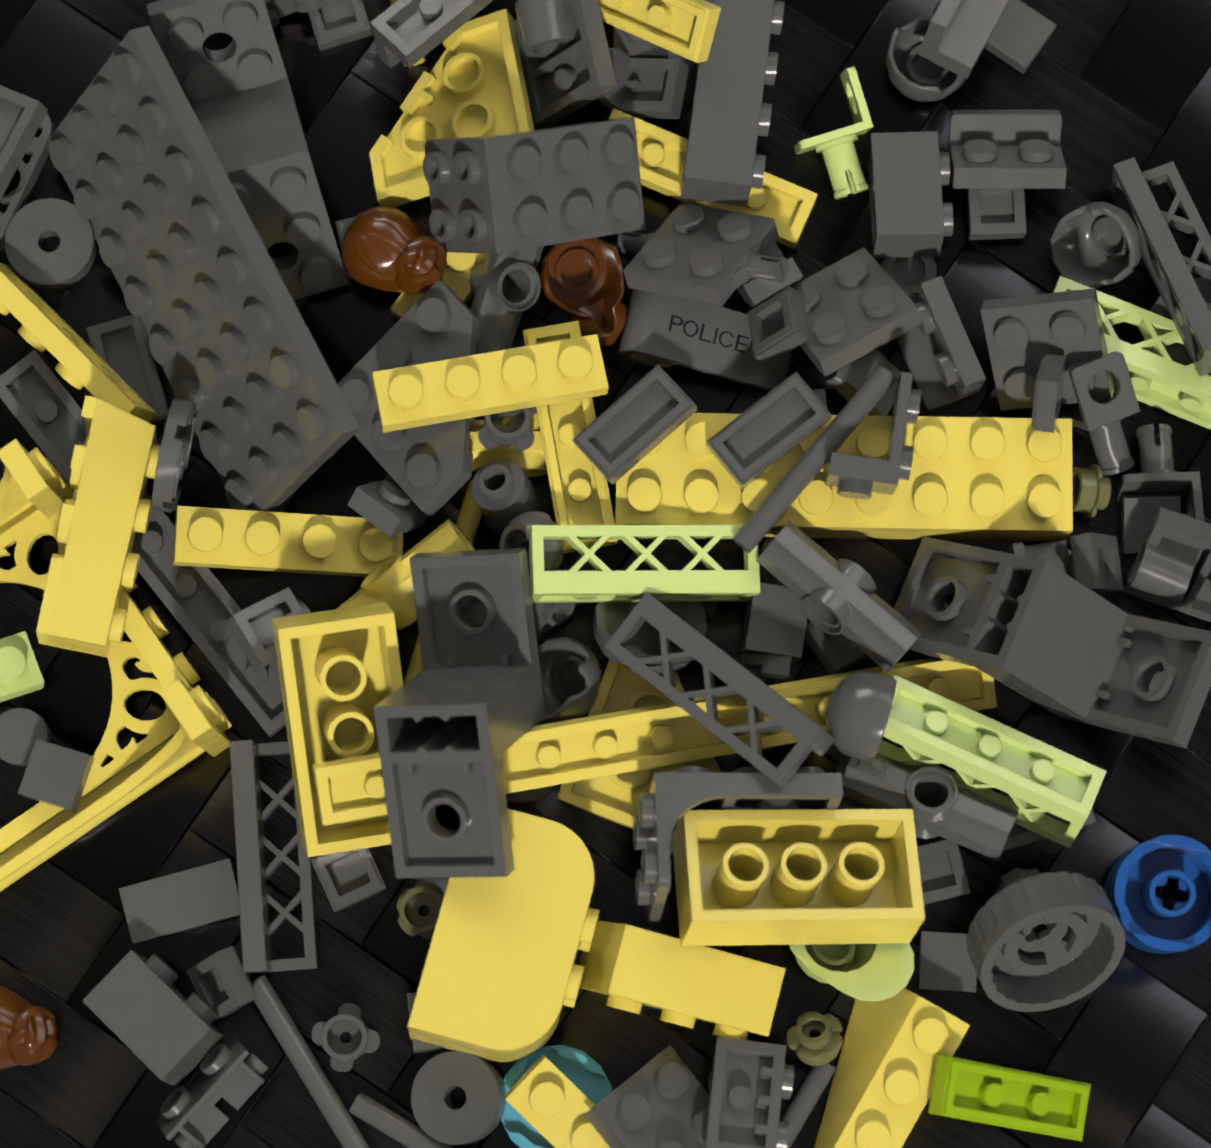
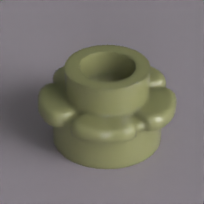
[1073,464,1111,519]
[397,882,444,939]
[786,1011,843,1066]

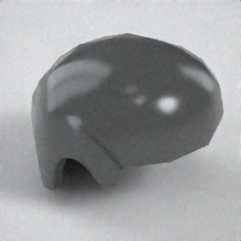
[885,16,966,102]
[1050,202,1143,289]
[538,637,601,723]
[825,671,897,760]

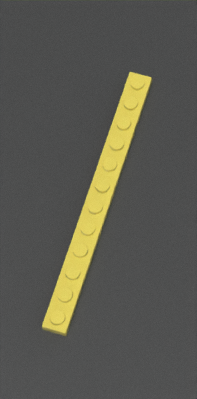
[312,657,997,826]

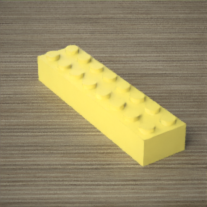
[615,413,1073,542]

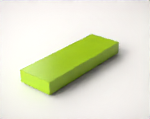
[928,1055,1091,1141]

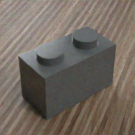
[867,131,953,258]
[82,950,224,1087]

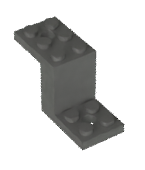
[147,0,349,301]
[894,536,1211,749]
[374,548,546,878]

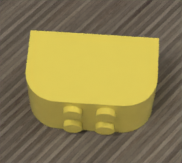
[408,808,600,1062]

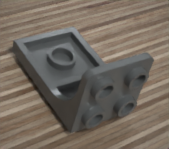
[423,117,645,254]
[633,766,843,922]

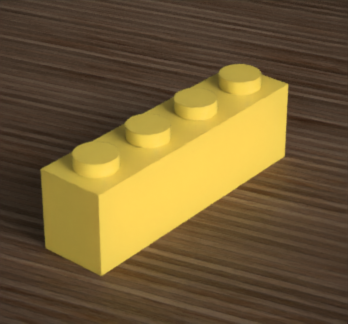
[36,395,161,657]
[814,988,970,1148]

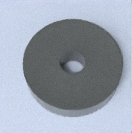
[5,198,97,290]
[411,1051,506,1145]

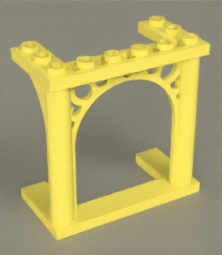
[0,439,232,892]

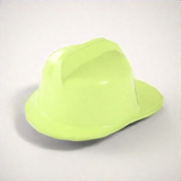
[789,943,914,1002]

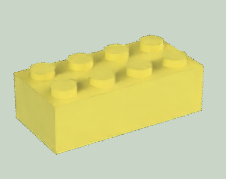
[272,602,403,857]
[672,809,925,946]

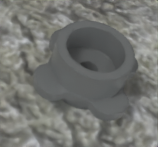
[478,407,536,451]
[311,1003,380,1072]

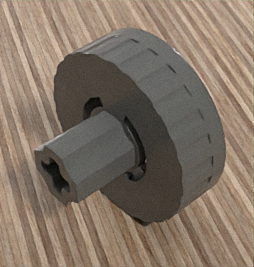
[966,868,1126,1012]

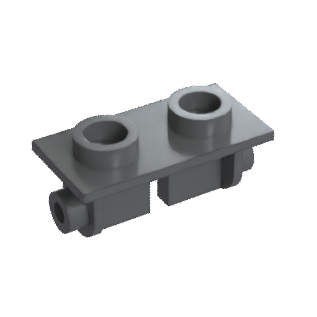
[156,1035,269,1148]

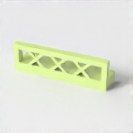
[1053,276,1211,430]
[529,525,760,603]
[878,675,1107,848]

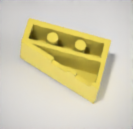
[579,921,785,1040]

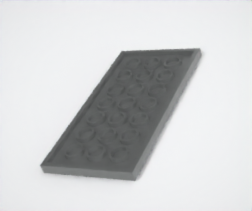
[48,26,360,512]

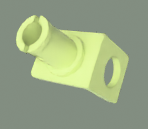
[794,66,873,199]

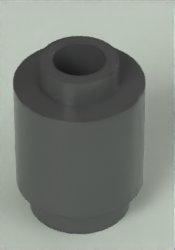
[471,459,542,532]

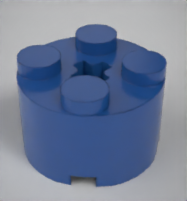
[1104,835,1211,954]

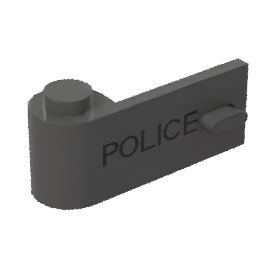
[618,289,792,392]

